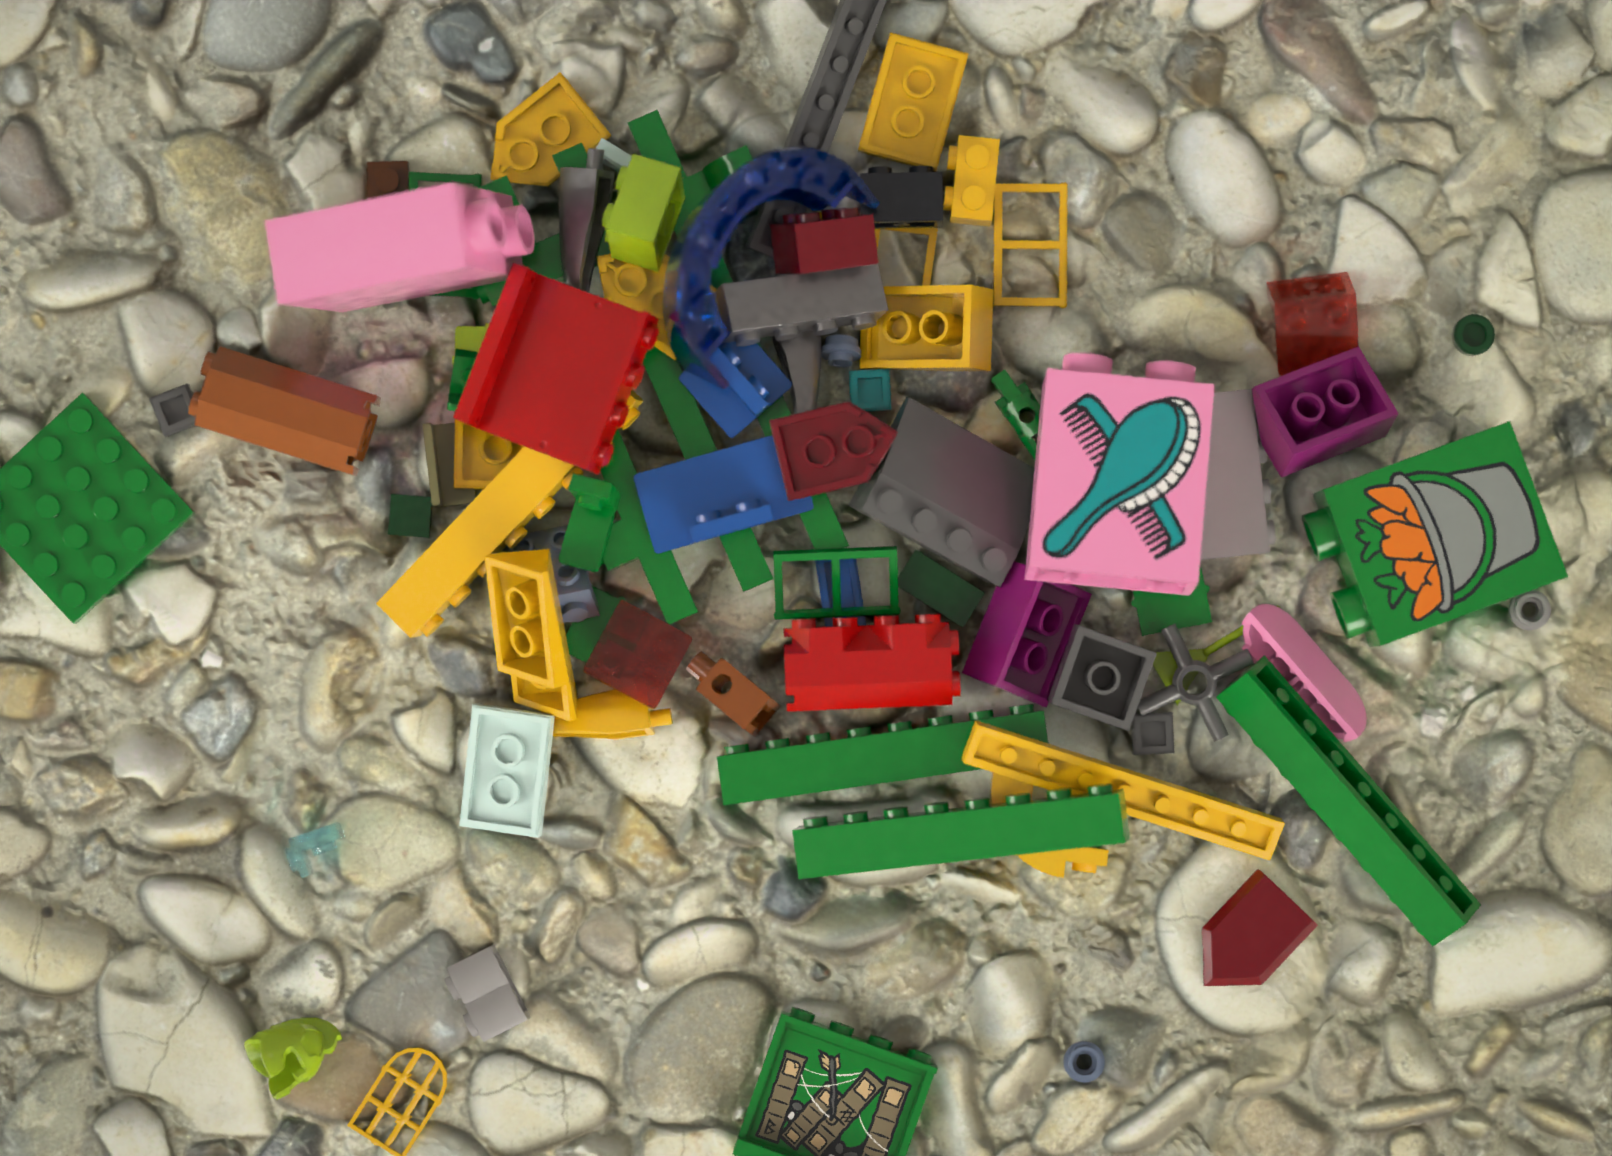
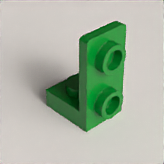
[558,473,620,572]

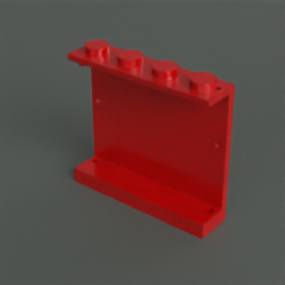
[453,262,659,475]

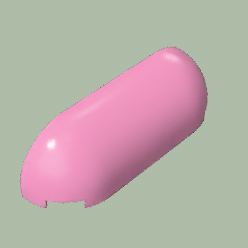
[1242,604,1367,742]

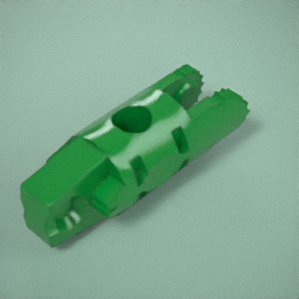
[991,370,1040,461]

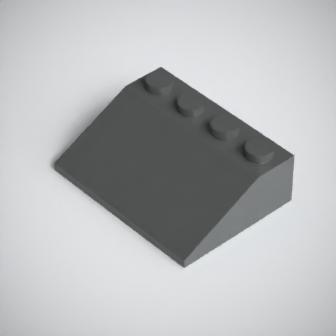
[848,397,1035,587]

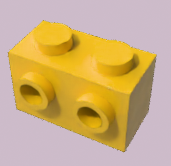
[943,135,1000,227]

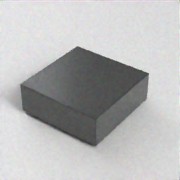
[149,383,196,437]
[1131,712,1175,755]

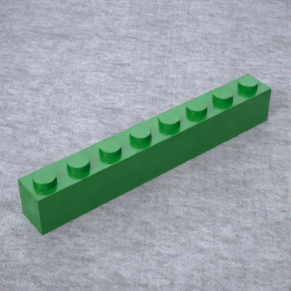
[1216,655,1481,947]
[717,704,1049,806]
[792,783,1130,879]

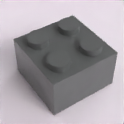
[1047,623,1157,731]

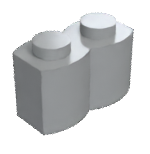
[445,945,531,1042]

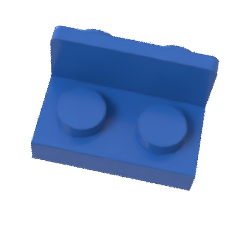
[679,339,792,438]

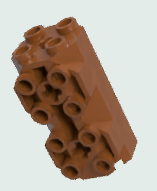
[188,346,381,476]

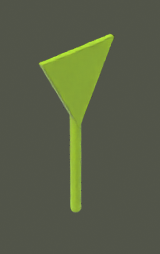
[1153,605,1280,706]

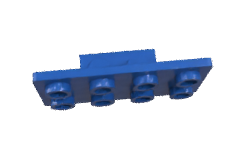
[634,435,814,554]

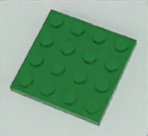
[0,393,196,624]

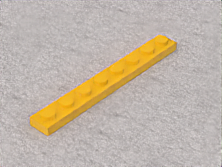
[961,720,1285,860]

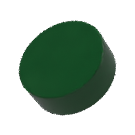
[1452,314,1495,356]

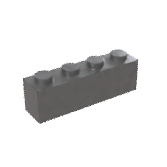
[712,264,888,346]

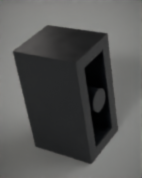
[860,166,943,229]

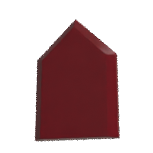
[769,401,899,501]
[1201,869,1318,986]

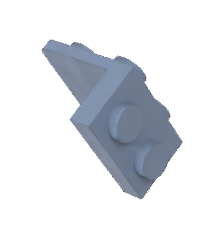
[503,525,600,623]

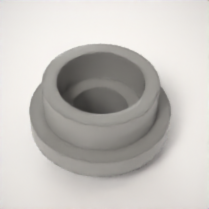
[1509,590,1551,630]

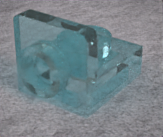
[285,822,345,878]

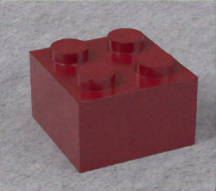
[770,207,879,274]

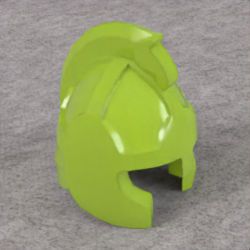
[244,1017,342,1100]

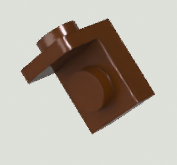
[366,161,409,200]

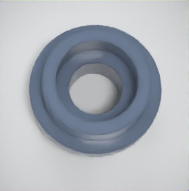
[821,335,861,367]
[1063,1041,1105,1083]

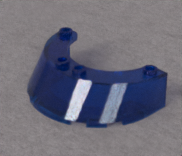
[662,147,880,389]

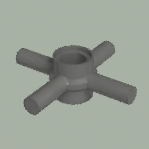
[1138,623,1254,742]

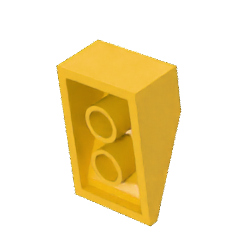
[859,285,993,371]

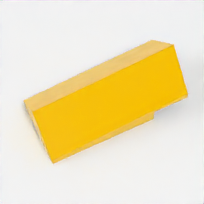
[485,549,577,721]

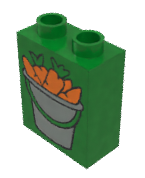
[1302,421,1568,647]

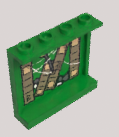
[732,1007,938,1156]

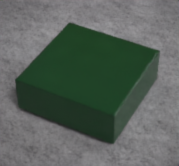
[388,494,433,538]

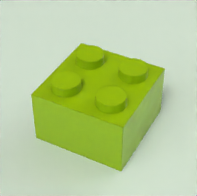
[602,154,685,272]

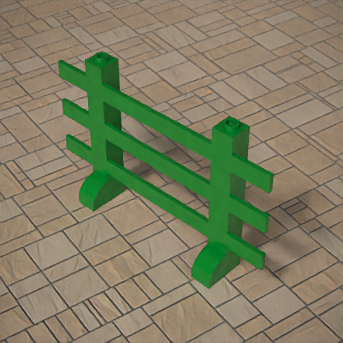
[475,110,849,625]

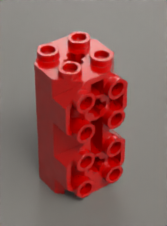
[783,614,961,712]

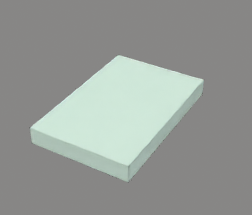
[459,703,555,838]

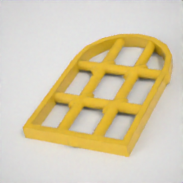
[347,1047,447,1156]

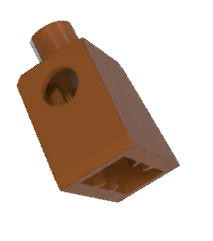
[686,651,781,737]

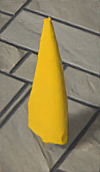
[542,683,673,740]

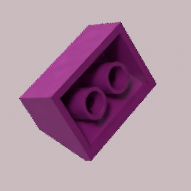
[1252,347,1399,478]
[962,561,1092,708]

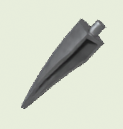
[559,148,614,292]
[772,330,821,414]

